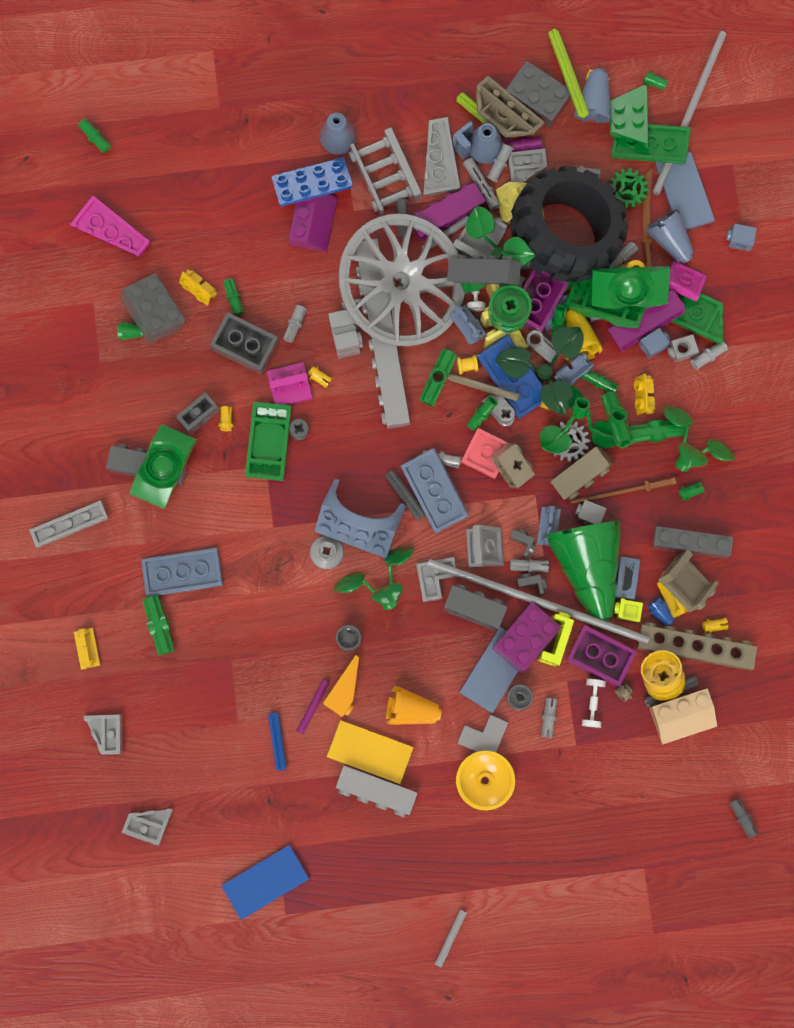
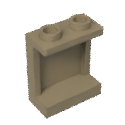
[658,549,719,612]

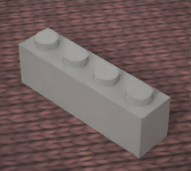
[336,766,417,817]

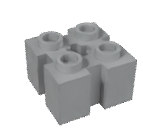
[328,310,363,359]

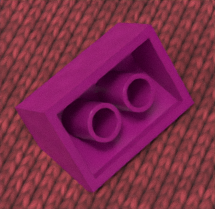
[289,194,338,252]
[522,270,569,332]

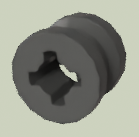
[290,419,309,440]

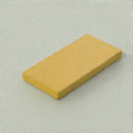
[327,720,413,784]

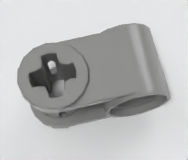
[481,393,515,427]

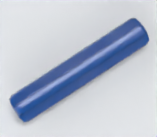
[268,713,287,771]

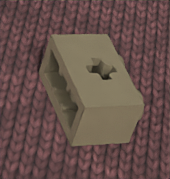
[490,443,535,488]

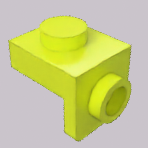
[614,598,643,623]

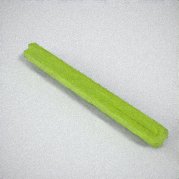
[548,29,589,118]

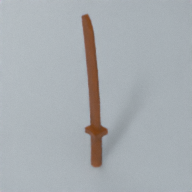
[641,168,653,267]
[570,477,676,504]

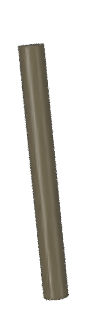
[448,373,520,401]

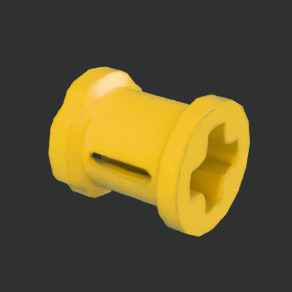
[457,355,478,374]

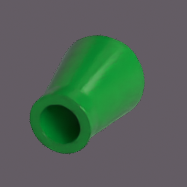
[117,322,144,341]

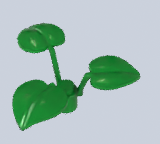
[461,206,535,294]
[539,385,616,453]
[661,406,736,472]
[333,547,415,610]

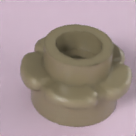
[615,684,633,702]

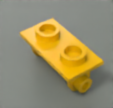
[179,269,217,306]
[634,374,655,415]
[657,582,688,618]
[74,628,100,670]

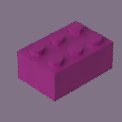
[492,602,562,674]
[565,625,637,687]

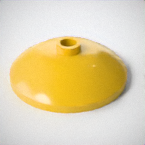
[456,751,515,810]

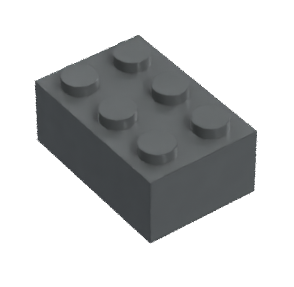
[506,61,571,128]
[120,273,185,345]
[210,312,280,375]
[443,584,507,632]

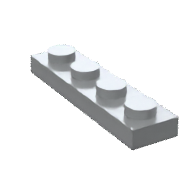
[29,500,109,548]

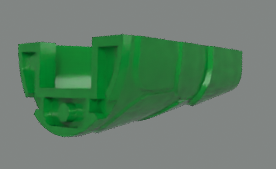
[546,521,621,621]

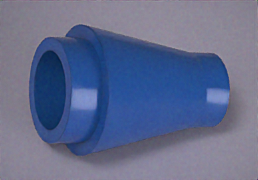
[647,597,675,626]

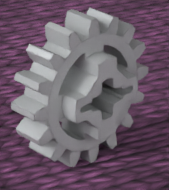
[554,420,590,463]

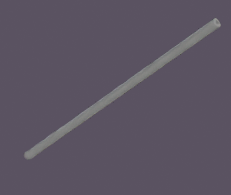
[427,559,650,644]

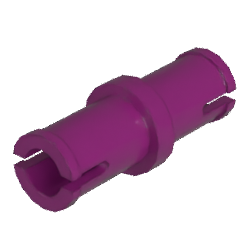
[504,137,542,152]

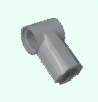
[526,330,559,363]

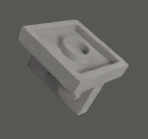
[466,525,504,568]

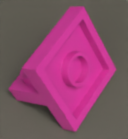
[267,362,313,405]

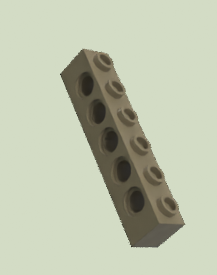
[636,622,757,671]

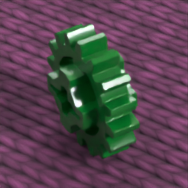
[609,168,649,210]

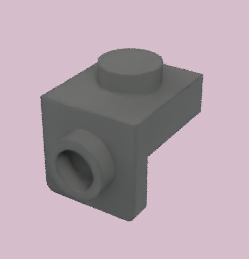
[509,529,536,558]
[516,573,547,596]

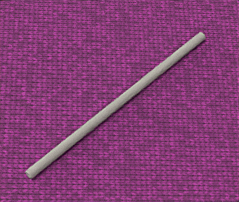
[653,31,726,195]

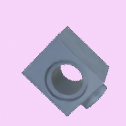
[726,224,757,251]
[638,328,670,359]

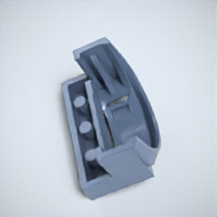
[314,479,406,558]

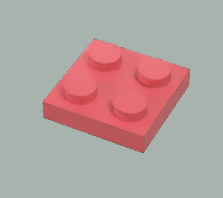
[461,428,508,479]

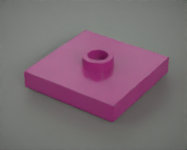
[669,261,708,301]

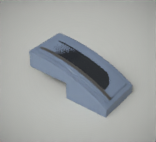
[616,557,640,600]

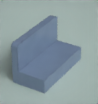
[453,121,473,161]

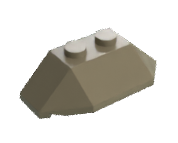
[476,76,545,137]

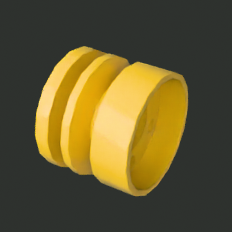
[641,650,685,701]

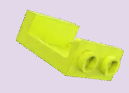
[536,612,574,667]

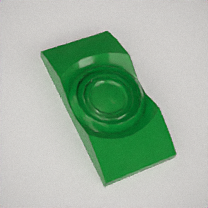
[591,266,670,309]
[566,278,646,328]
[245,402,291,481]
[129,424,197,509]

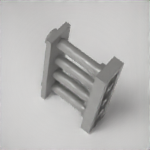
[348,128,421,217]

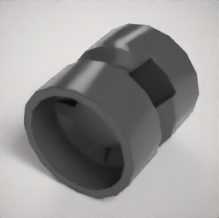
[336,625,362,652]
[506,685,533,711]

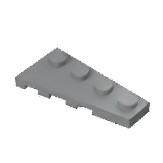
[423,117,460,197]

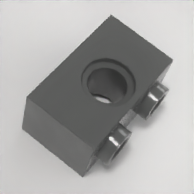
[176,392,220,435]

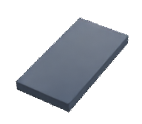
[655,152,715,231]
[401,448,470,534]
[141,548,223,598]
[459,627,518,713]

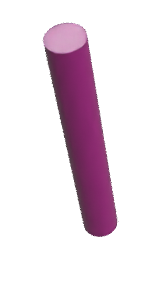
[296,679,330,735]

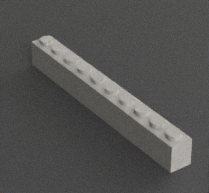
[353,238,410,429]

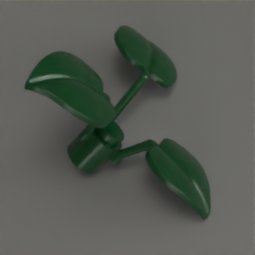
[496,326,584,415]

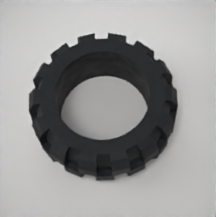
[510,166,628,283]

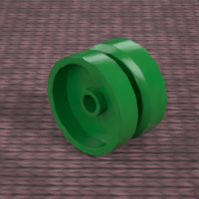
[488,285,532,333]

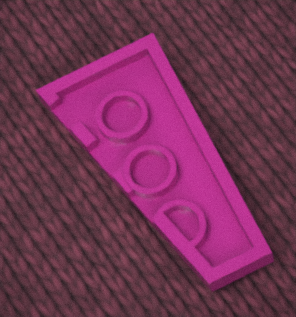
[70,196,152,257]

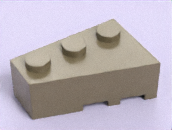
[551,446,615,500]

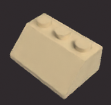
[649,688,717,745]

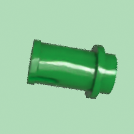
[643,72,668,91]
[678,481,704,501]

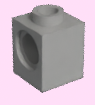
[668,335,699,363]
[575,500,607,525]

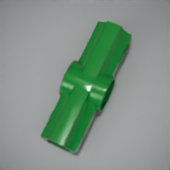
[419,349,457,407]
[600,391,633,448]
[629,420,685,444]
[142,595,175,656]

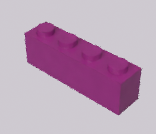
[412,182,486,243]
[608,290,686,352]

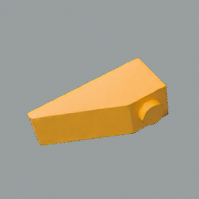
[323,655,359,717]

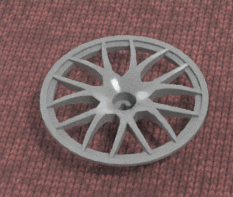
[338,214,465,346]

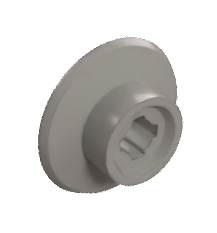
[310,535,344,569]

